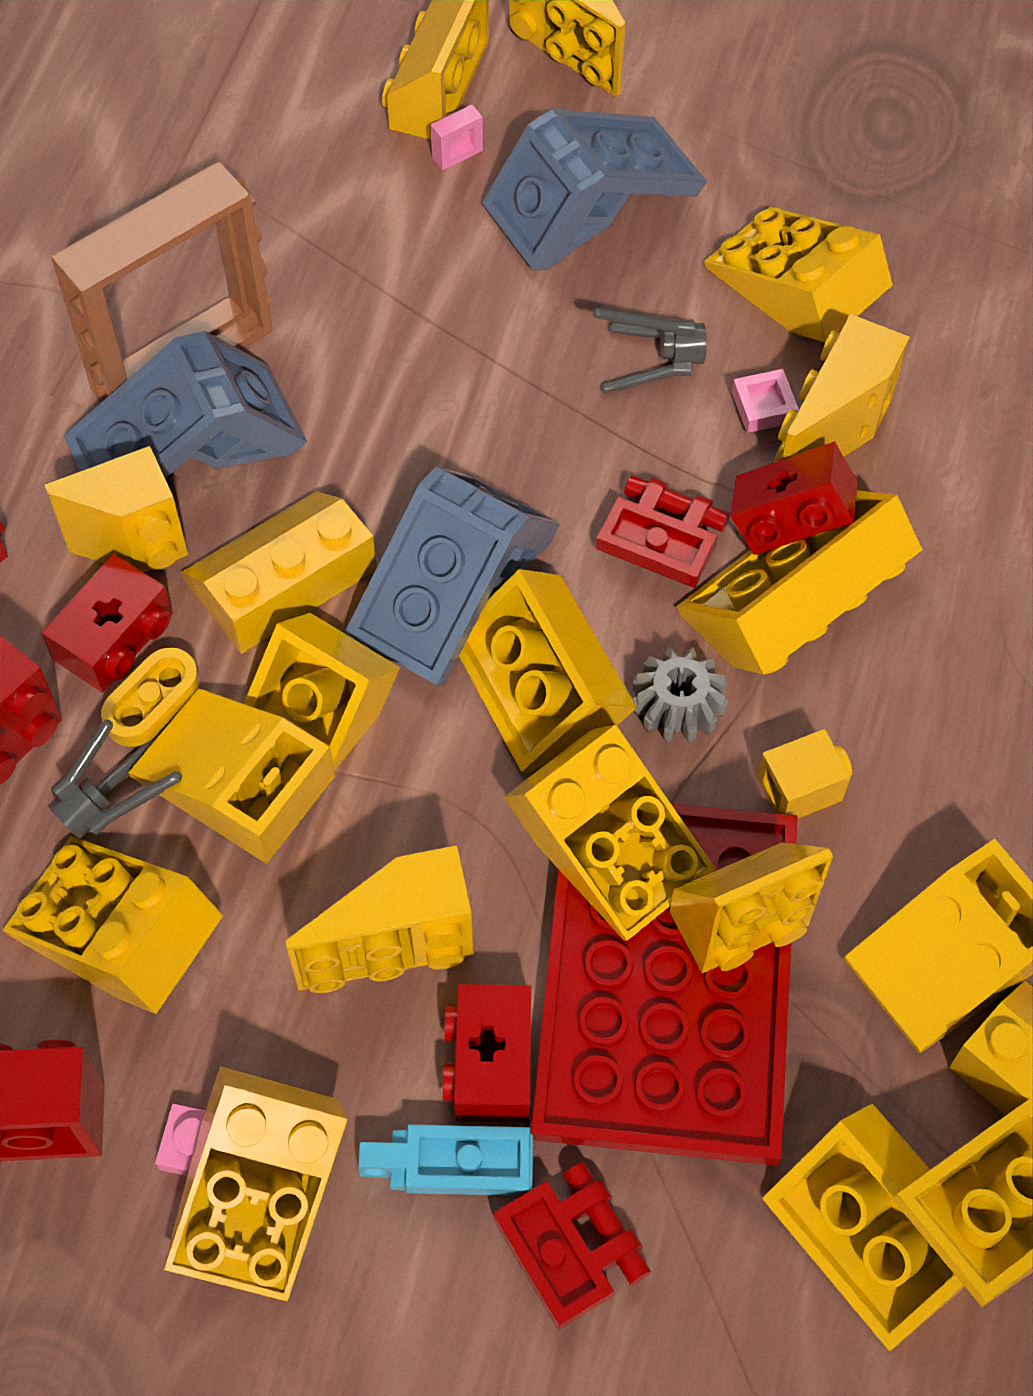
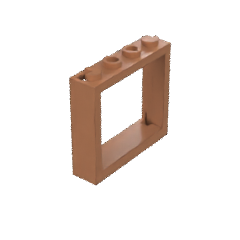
[51,161,272,402]

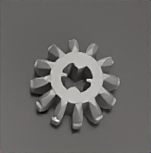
[633,646,728,744]

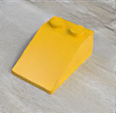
[893,1099,1033,1307]

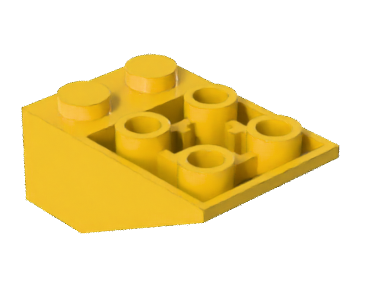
[509,0,625,97]
[703,207,893,343]
[773,314,910,463]
[128,688,335,864]
[503,724,716,941]
[2,836,223,1014]
[843,839,1033,1054]
[669,842,833,973]
[285,845,473,993]
[164,1066,348,1302]

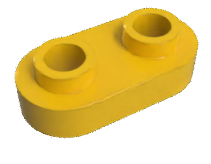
[101,648,200,747]

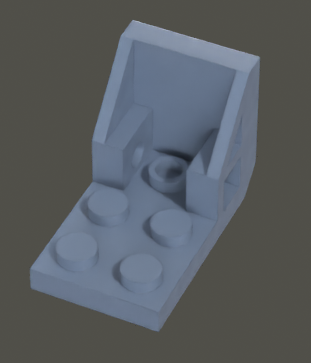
[482,109,707,270]
[64,331,307,478]
[344,466,560,686]

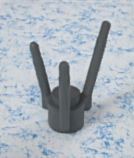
[593,308,707,393]
[48,720,182,839]

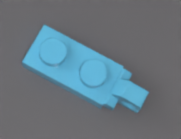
[358,1125,533,1196]

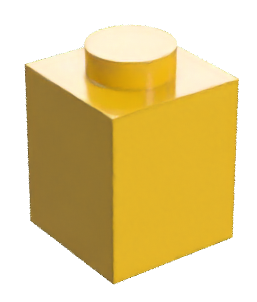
[756,729,852,819]

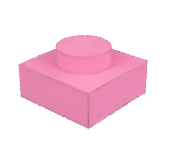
[431,105,483,171]
[731,369,799,433]
[155,1104,206,1176]

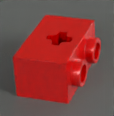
[730,441,858,555]
[41,553,173,693]
[443,984,531,1123]

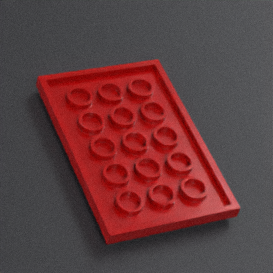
[530,803,798,1166]

